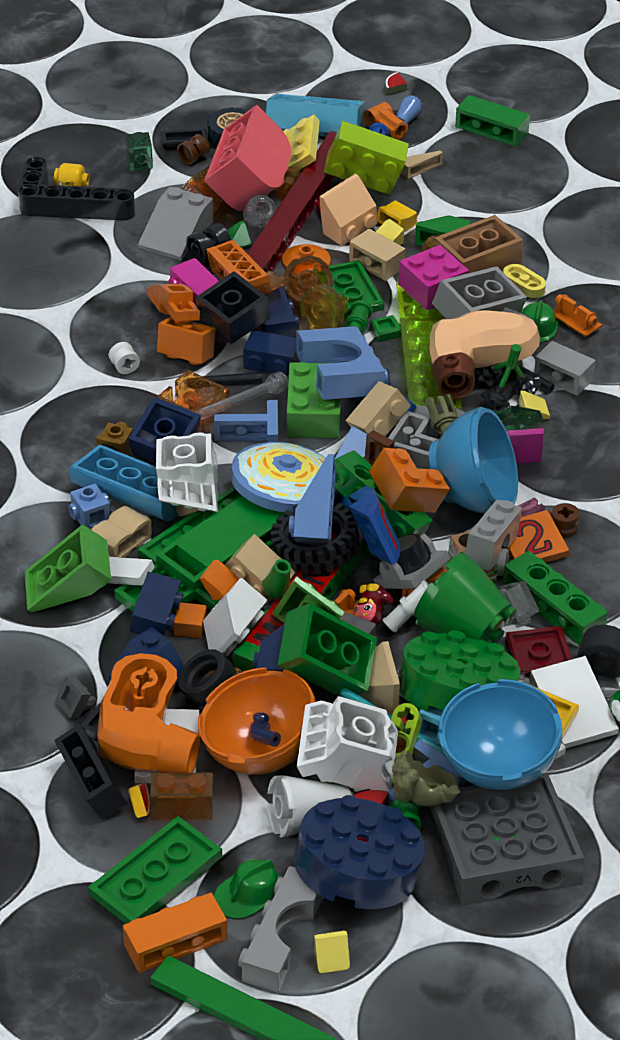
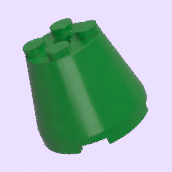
[414,553,517,643]

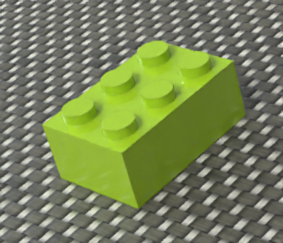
[324,120,409,195]

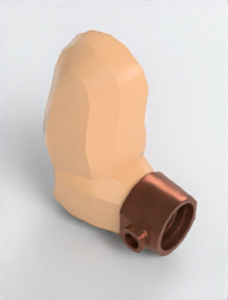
[430,311,540,400]

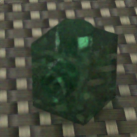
[126,132,153,171]

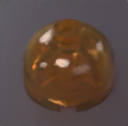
[283,255,333,307]

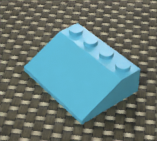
[266,93,365,137]

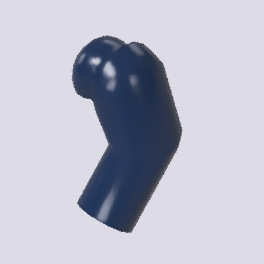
[251,712,281,747]

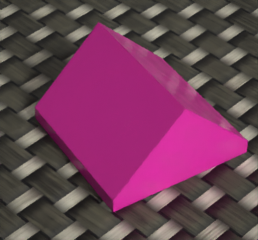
[507,428,544,464]

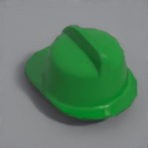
[521,300,559,343]
[214,859,281,919]

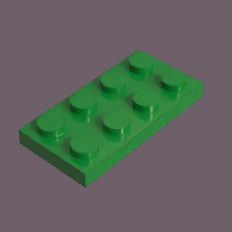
[88,816,223,924]

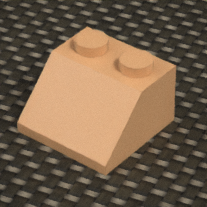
[320,174,377,246]

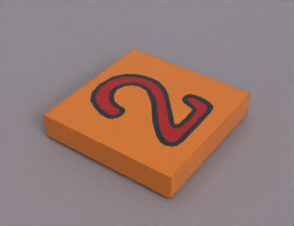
[505,510,569,563]

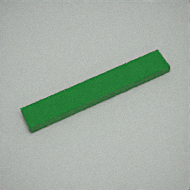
[150,955,336,1040]

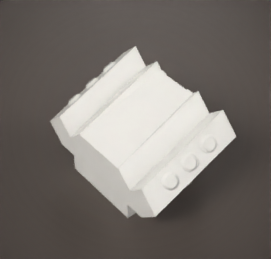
[156,433,218,513]
[297,696,398,792]

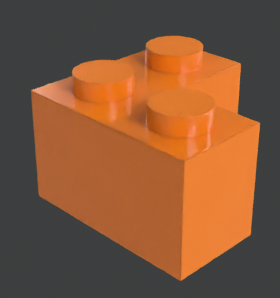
[369,448,450,513]

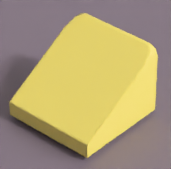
[376,219,404,245]
[519,391,550,421]
[314,931,350,974]

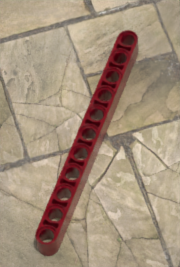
[241,131,337,280]

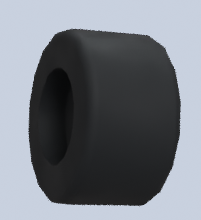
[578,624,620,678]

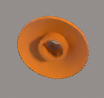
[282,244,331,276]

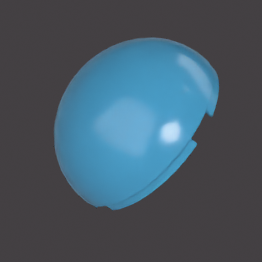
[439,679,562,790]

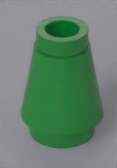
[262,559,291,599]

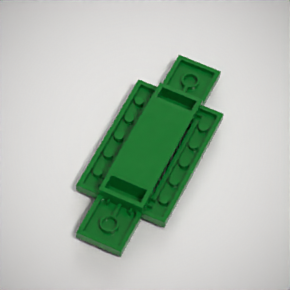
[114,486,341,614]

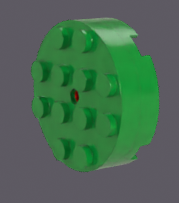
[398,630,520,712]

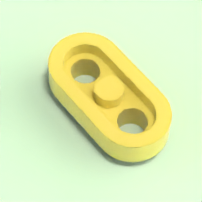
[503,264,546,299]

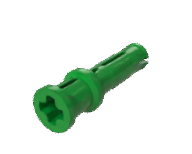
[345,300,373,334]

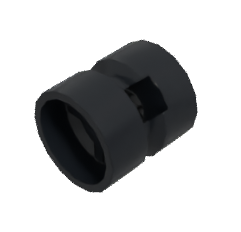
[186,223,231,264]

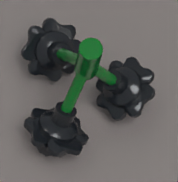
[475,344,541,412]

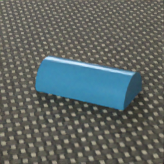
[69,445,178,522]

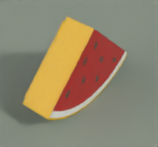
[128,782,150,818]

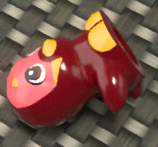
[353,583,394,626]

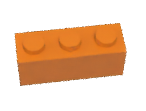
[123,892,228,973]

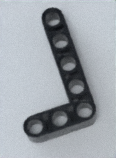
[18,156,135,221]

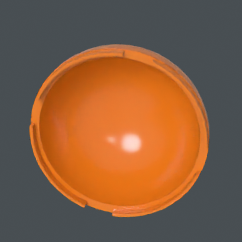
[198,667,316,775]

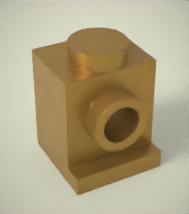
[96,422,133,455]

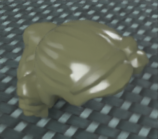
[392,751,460,807]

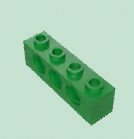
[335,450,433,538]
[503,550,608,646]

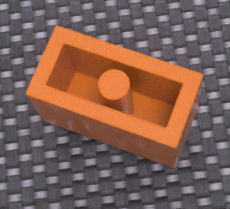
[157,316,216,365]

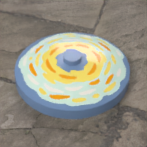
[230,442,338,513]

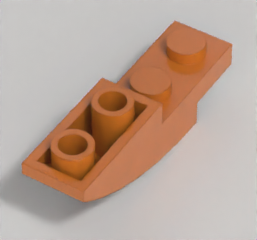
[146,283,200,324]

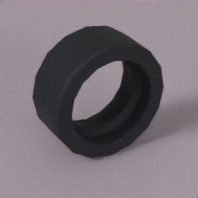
[178,649,236,707]

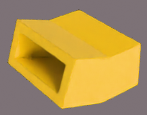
[377,200,417,231]

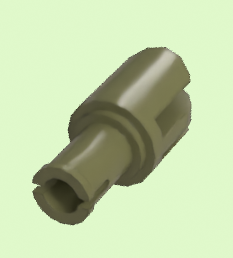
[425,394,458,435]

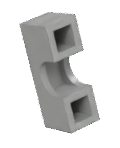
[465,500,522,571]

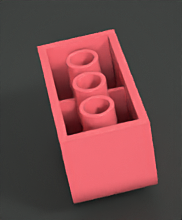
[204,105,292,211]

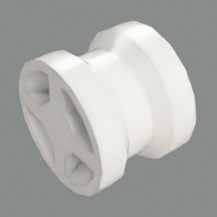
[109,342,140,374]

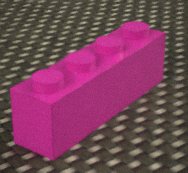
[168,258,224,339]

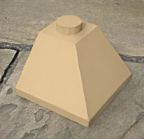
[359,641,400,715]

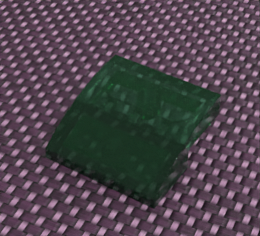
[490,406,544,431]

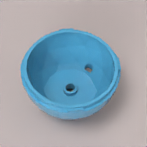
[429,407,518,514]

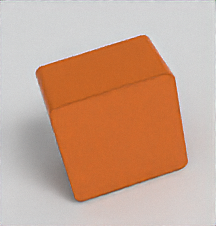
[173,603,207,638]

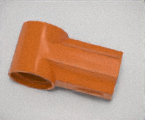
[363,102,408,140]

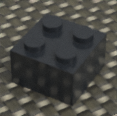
[196,271,270,345]

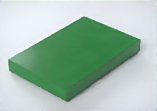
[313,260,385,320]

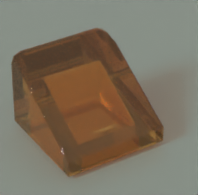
[255,271,288,295]

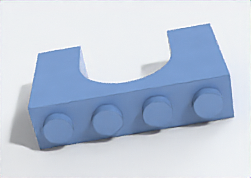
[296,326,388,400]

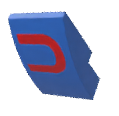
[348,485,401,565]

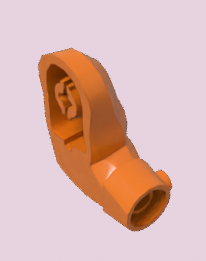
[97,653,201,779]

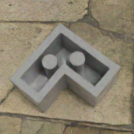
[388,411,438,469]

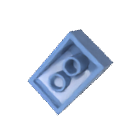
[289,454,336,547]

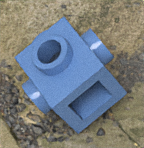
[68,484,110,529]

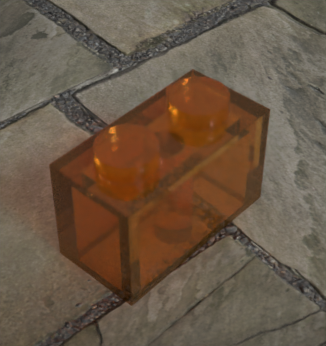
[150,773,213,820]

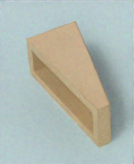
[400,151,443,179]

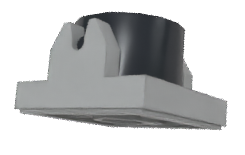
[373,534,450,589]

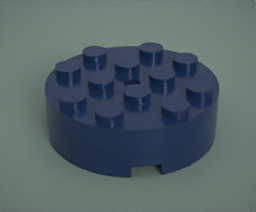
[294,795,425,909]

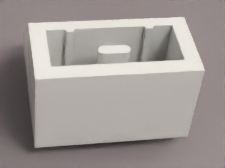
[203,578,267,656]

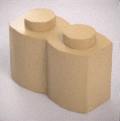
[91,506,152,558]

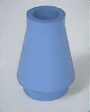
[396,95,422,124]

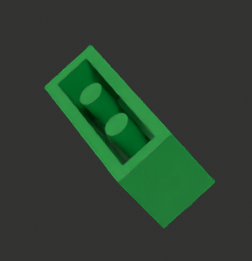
[455,95,530,147]

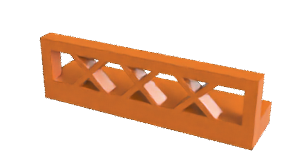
[206,240,270,287]

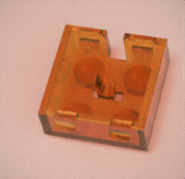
[156,370,230,425]

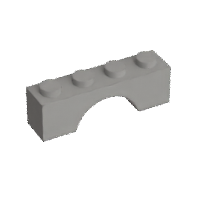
[238,866,324,993]

